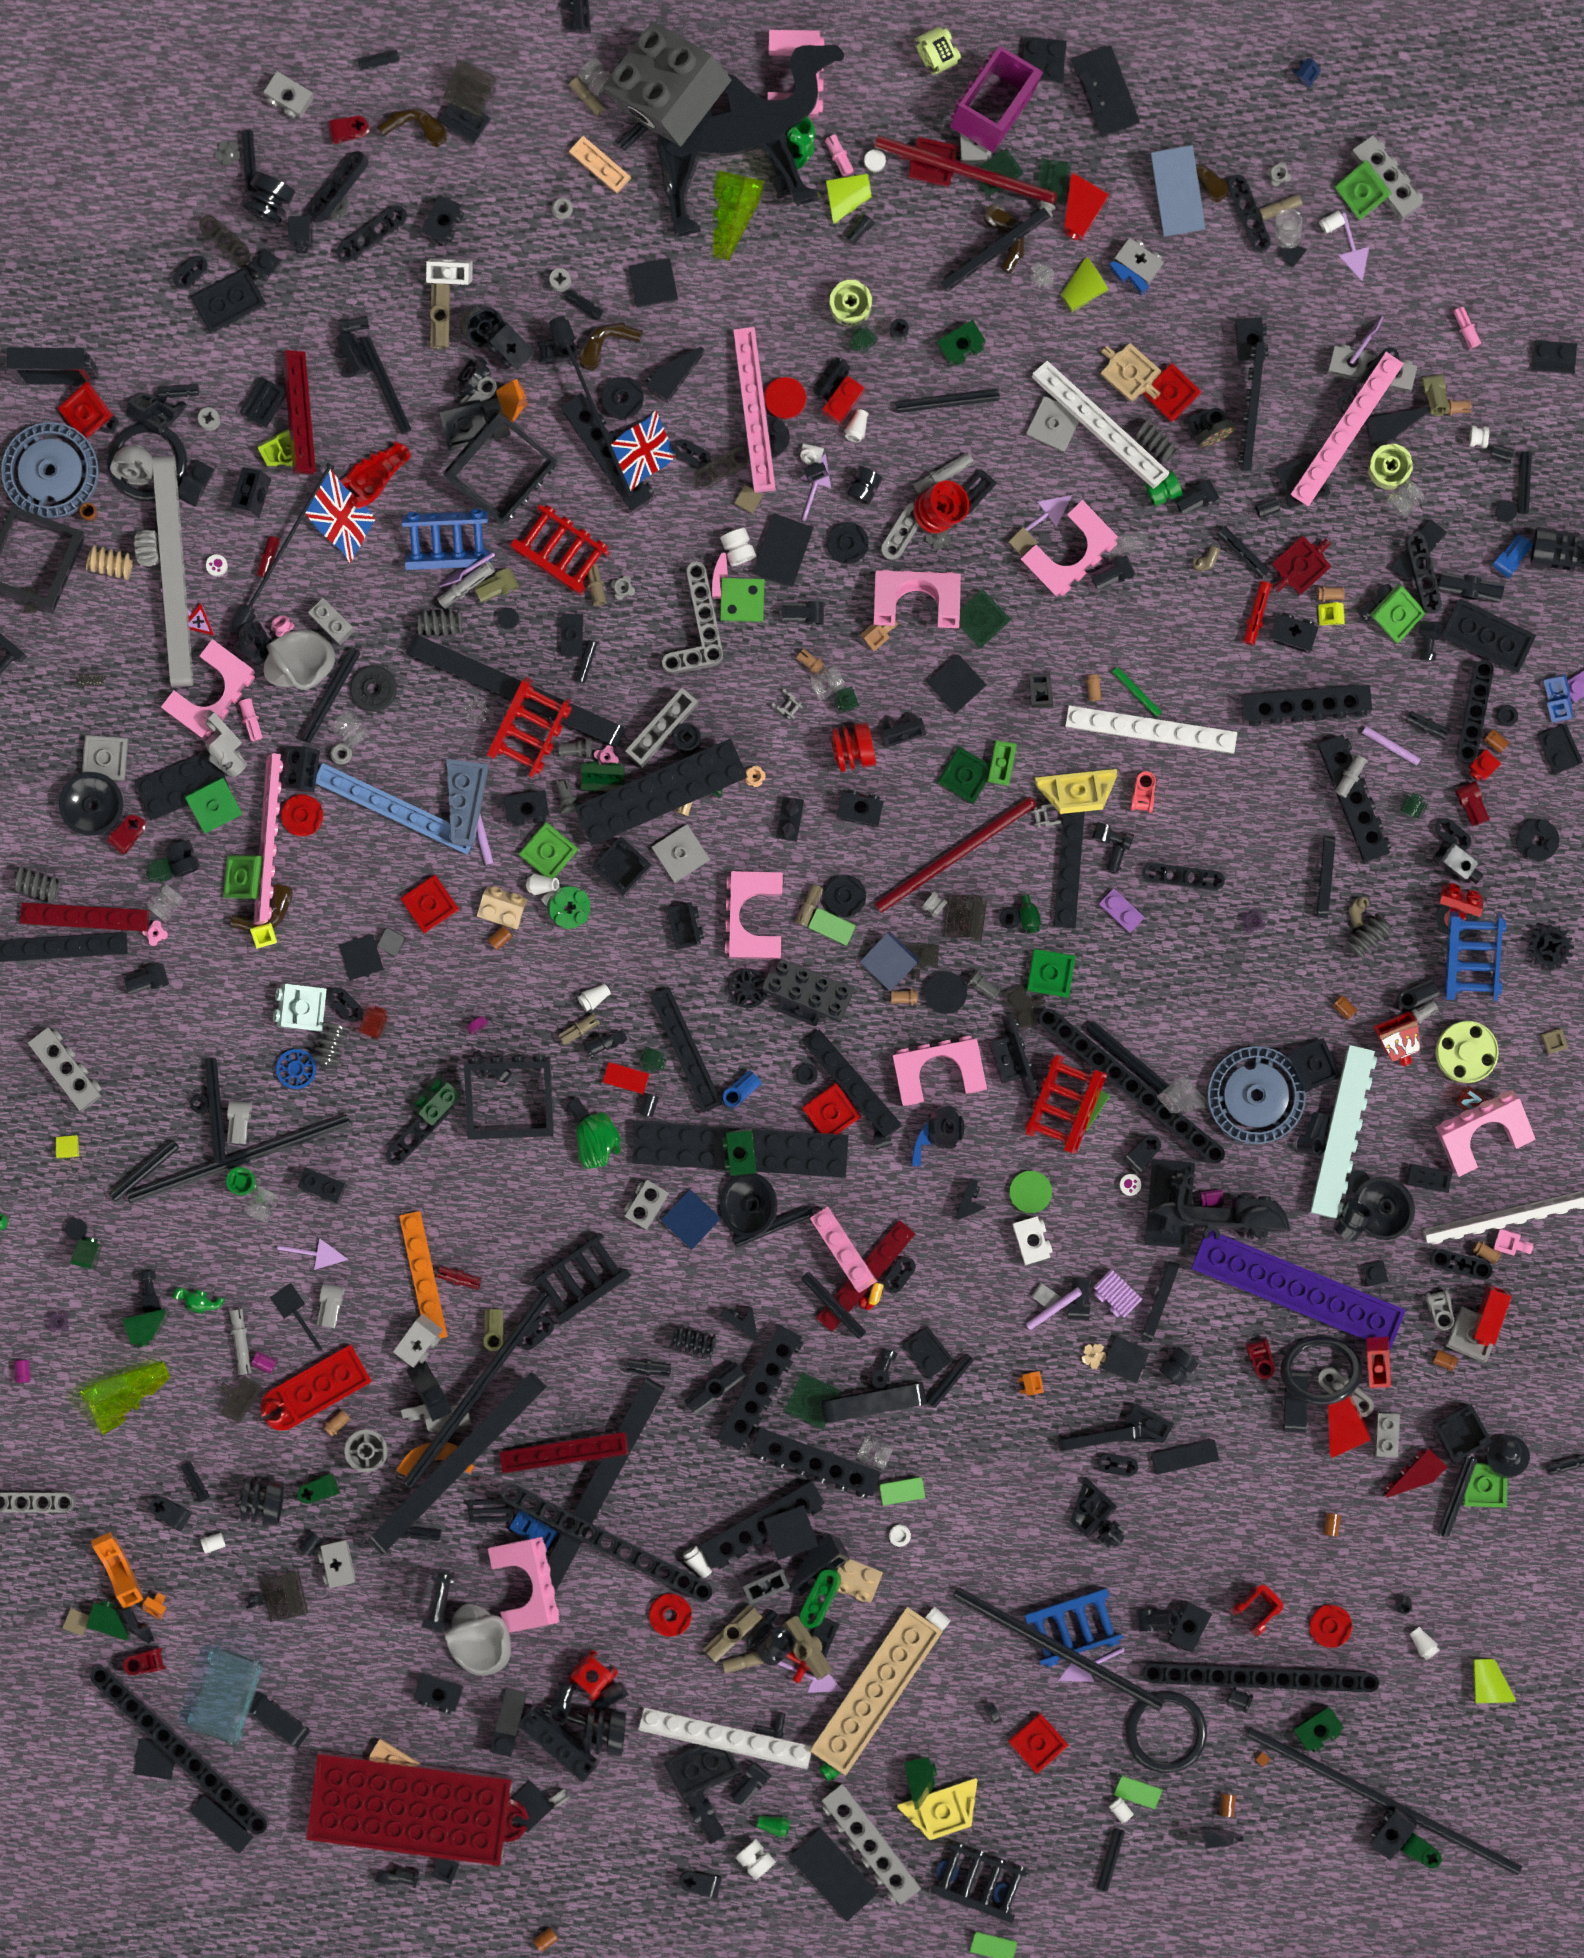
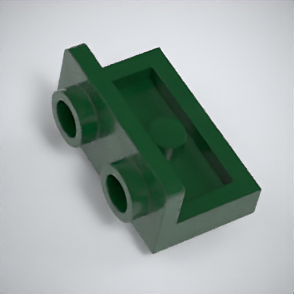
[581,761,625,792]
[410,1074,461,1125]

